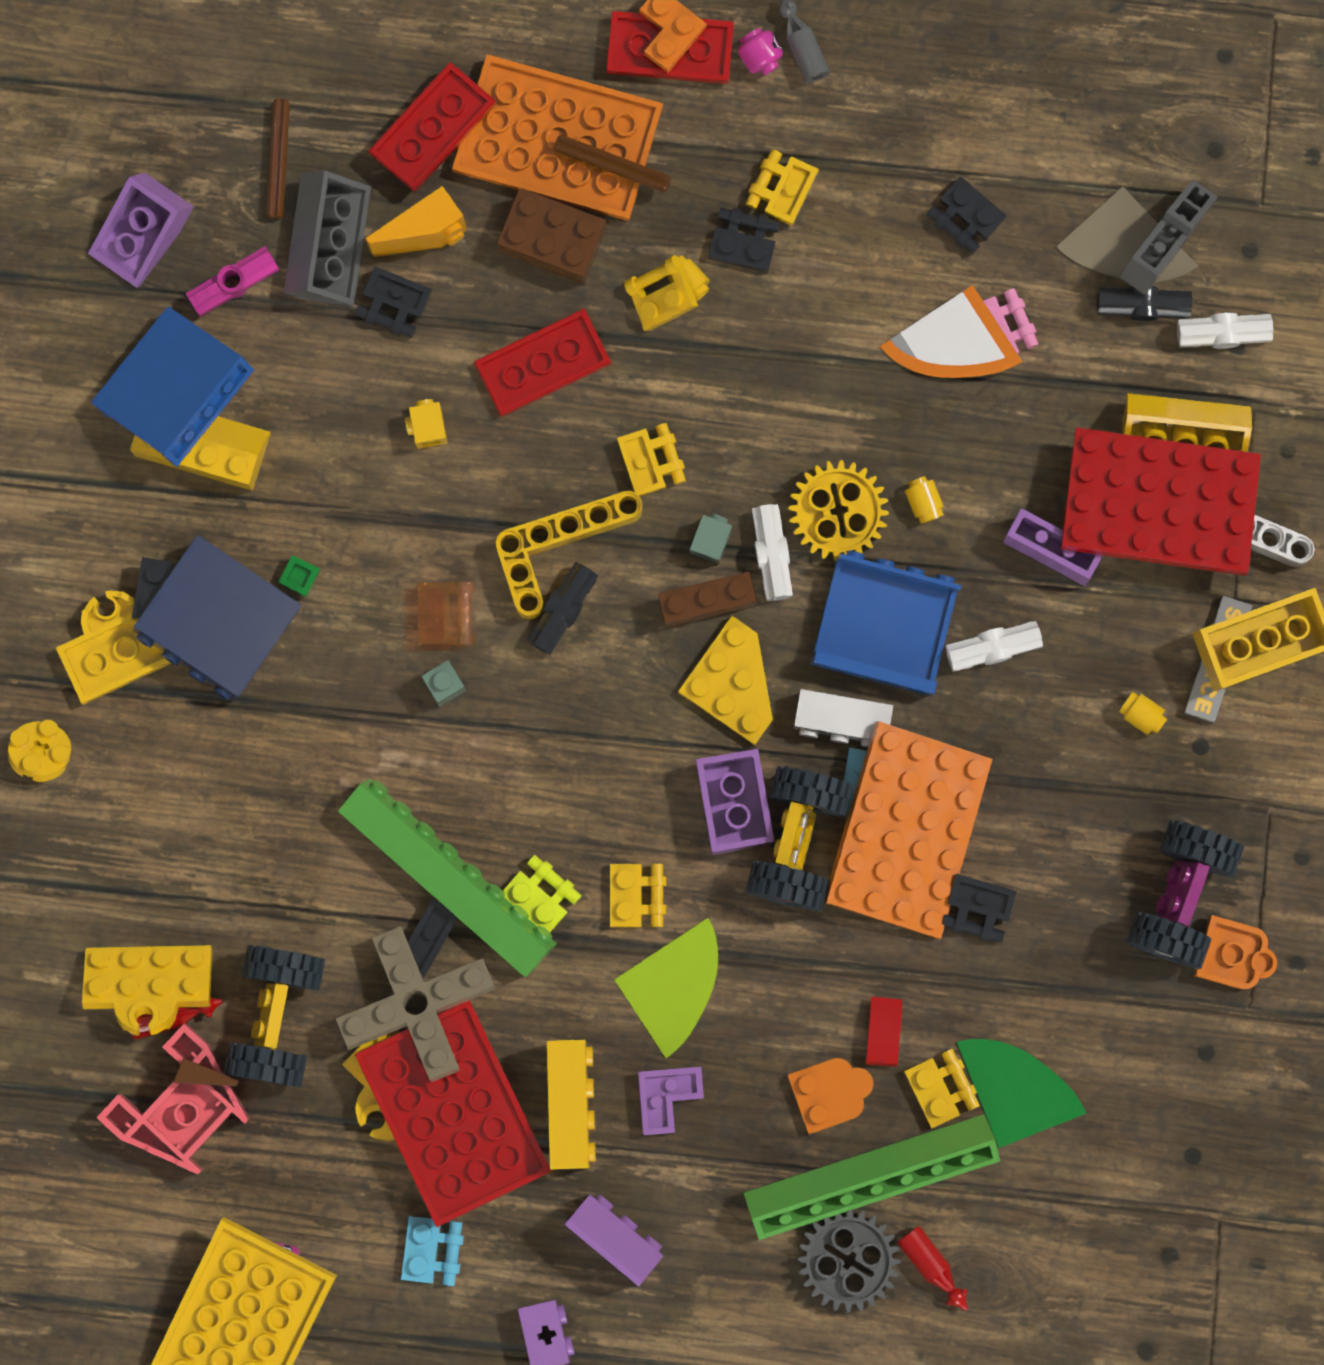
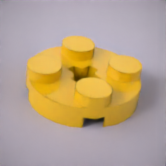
[8,720,71,782]

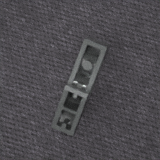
[1120,180,1218,295]

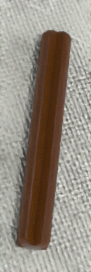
[266,99,290,219]
[554,134,671,193]

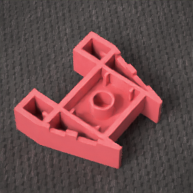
[97,1024,250,1174]

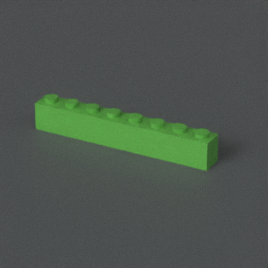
[338,779,557,978]
[744,1114,1000,1240]

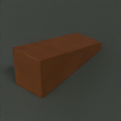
[173,1058,240,1086]

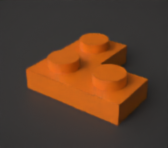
[640,0,707,73]

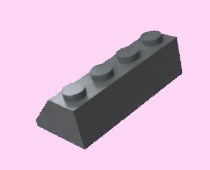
[283,170,371,306]

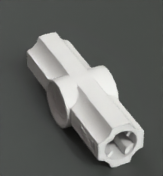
[1177,313,1273,349]
[752,504,793,601]
[945,621,1043,672]

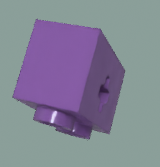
[518,1299,575,1365]

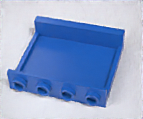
[91,306,254,467]
[810,550,962,696]

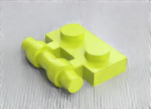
[503,855,582,933]

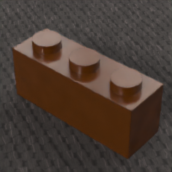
[658,572,757,628]

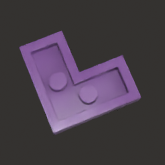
[638,1067,704,1135]

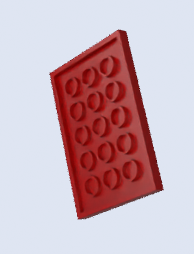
[1060,427,1261,576]
[355,1000,552,1228]

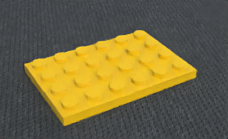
[151,1217,337,1365]

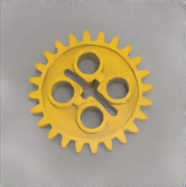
[788,460,889,561]

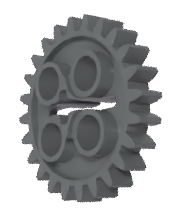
[797,1210,901,1313]

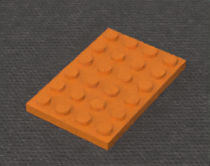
[452,54,663,221]
[824,721,993,939]

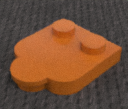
[1193,915,1277,989]
[787,1058,873,1135]

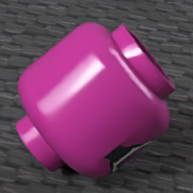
[738,28,783,76]

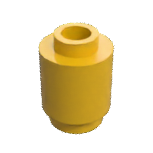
[668,255,710,301]
[905,476,944,524]
[1119,692,1167,736]

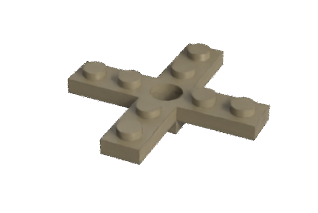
[336,926,495,1083]

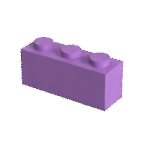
[1003,508,1103,587]

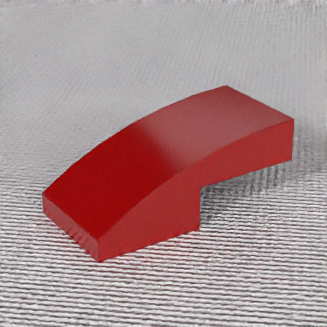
[866,996,903,1067]

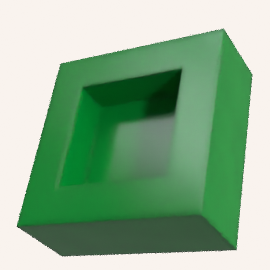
[278,555,321,598]

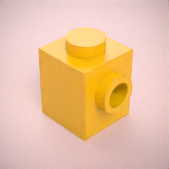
[405,399,448,449]

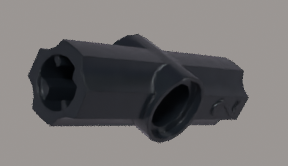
[1097,286,1193,321]
[528,562,599,656]

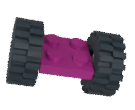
[1126,820,1244,969]

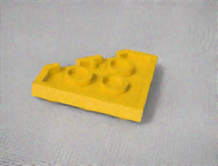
[678,616,773,746]

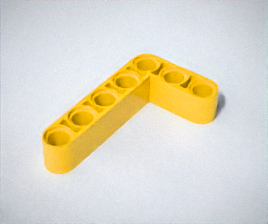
[496,491,643,620]

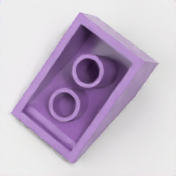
[88,173,194,288]

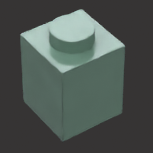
[690,513,732,565]
[422,660,466,707]

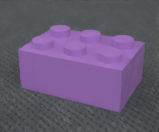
[696,749,774,855]

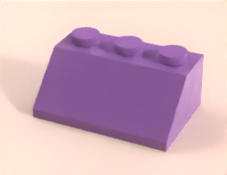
[565,1194,664,1286]

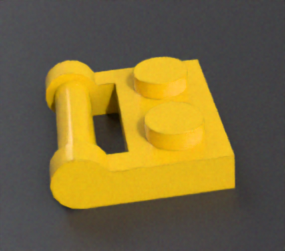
[624,255,698,331]

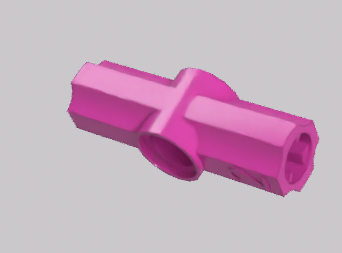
[186,246,279,318]

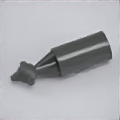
[779,0,831,84]

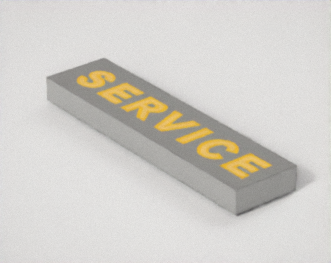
[1184,596,1253,724]

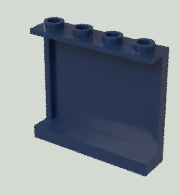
[133,535,301,701]

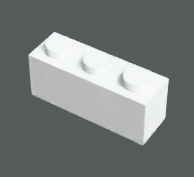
[794,689,893,748]

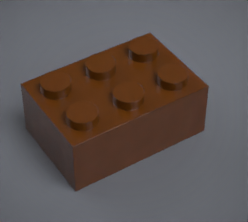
[497,188,607,285]

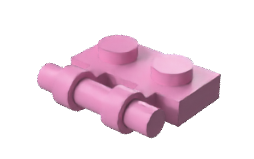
[984,288,1039,354]

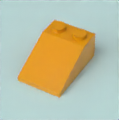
[366,186,467,257]

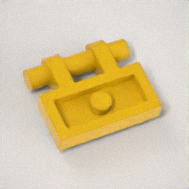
[745,149,819,226]
[617,423,686,497]
[610,864,667,928]
[904,1049,980,1129]

